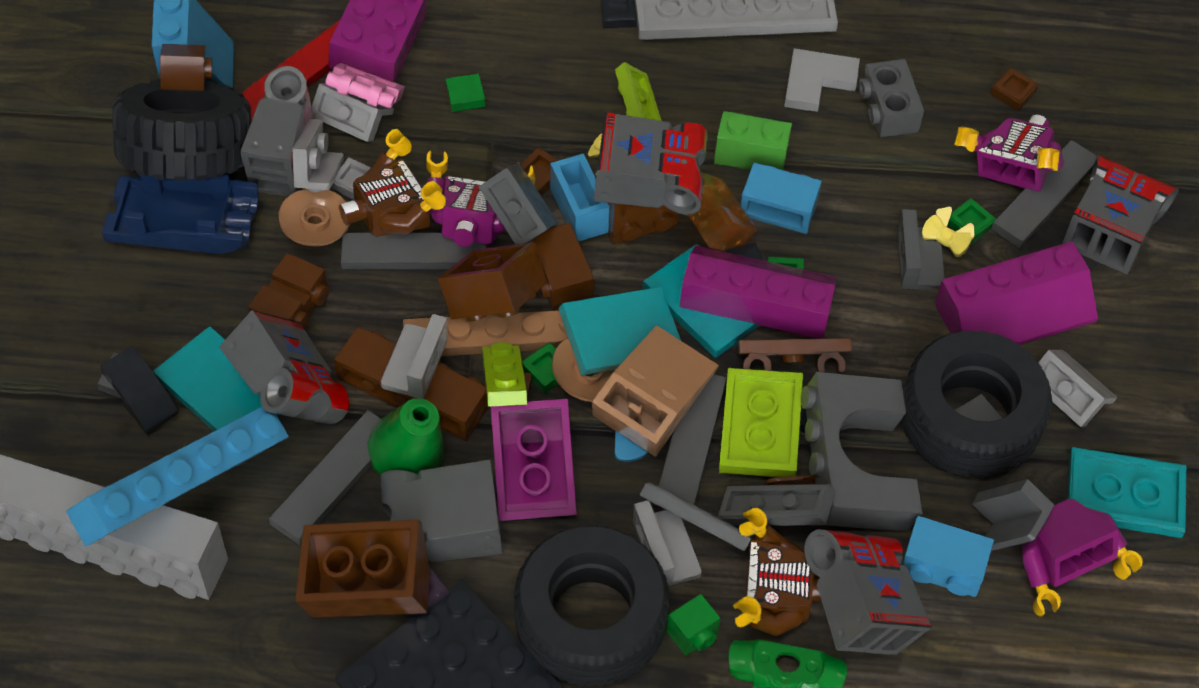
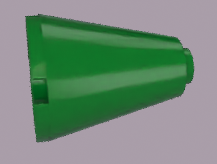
[367,398,444,475]

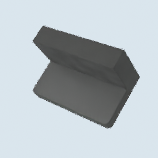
[479,163,558,244]
[897,209,945,290]
[972,479,1054,551]

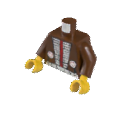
[339,129,446,237]
[733,508,822,636]

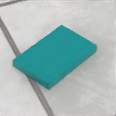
[643,244,761,359]
[559,287,681,376]
[152,326,262,432]
[1067,447,1187,538]

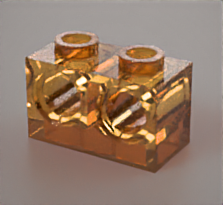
[687,172,757,250]

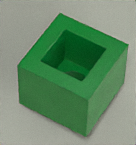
[666,594,720,656]

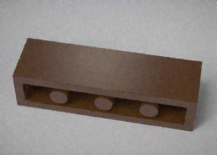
[334,327,489,442]

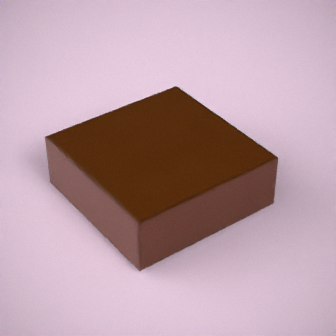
[990,67,1039,111]

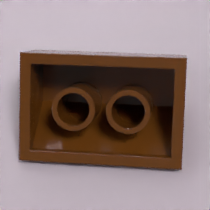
[295,519,430,618]

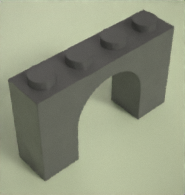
[801,372,922,532]

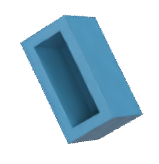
[550,153,610,242]
[739,163,822,234]
[902,515,994,597]

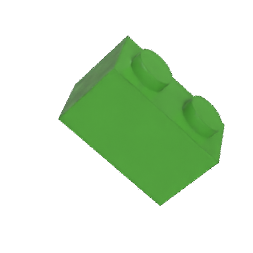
[714,111,792,170]

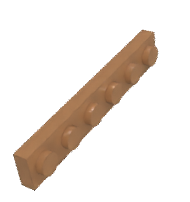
[403,311,568,356]

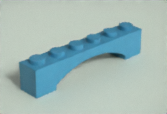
[66,407,289,547]

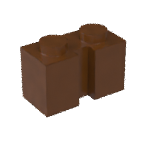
[529,223,594,311]
[248,253,329,330]

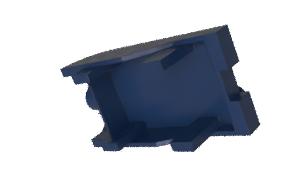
[102,175,259,254]

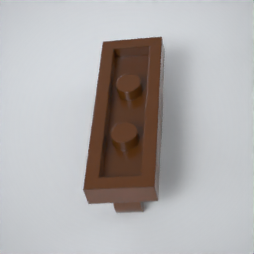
[735,338,851,373]

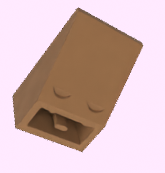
[592,325,719,457]

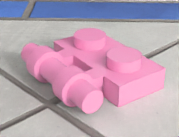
[325,63,405,109]

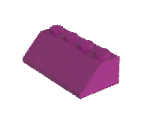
[935,241,1098,345]
[679,246,837,339]

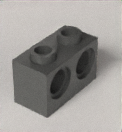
[859,59,924,138]

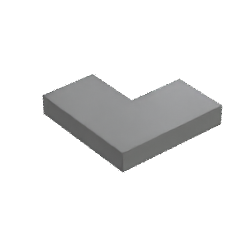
[784,49,860,112]

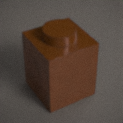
[160,44,212,91]

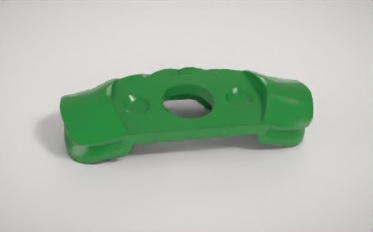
[729,639,847,688]

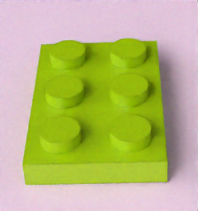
[719,368,803,477]

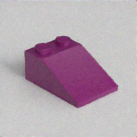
[491,399,577,521]

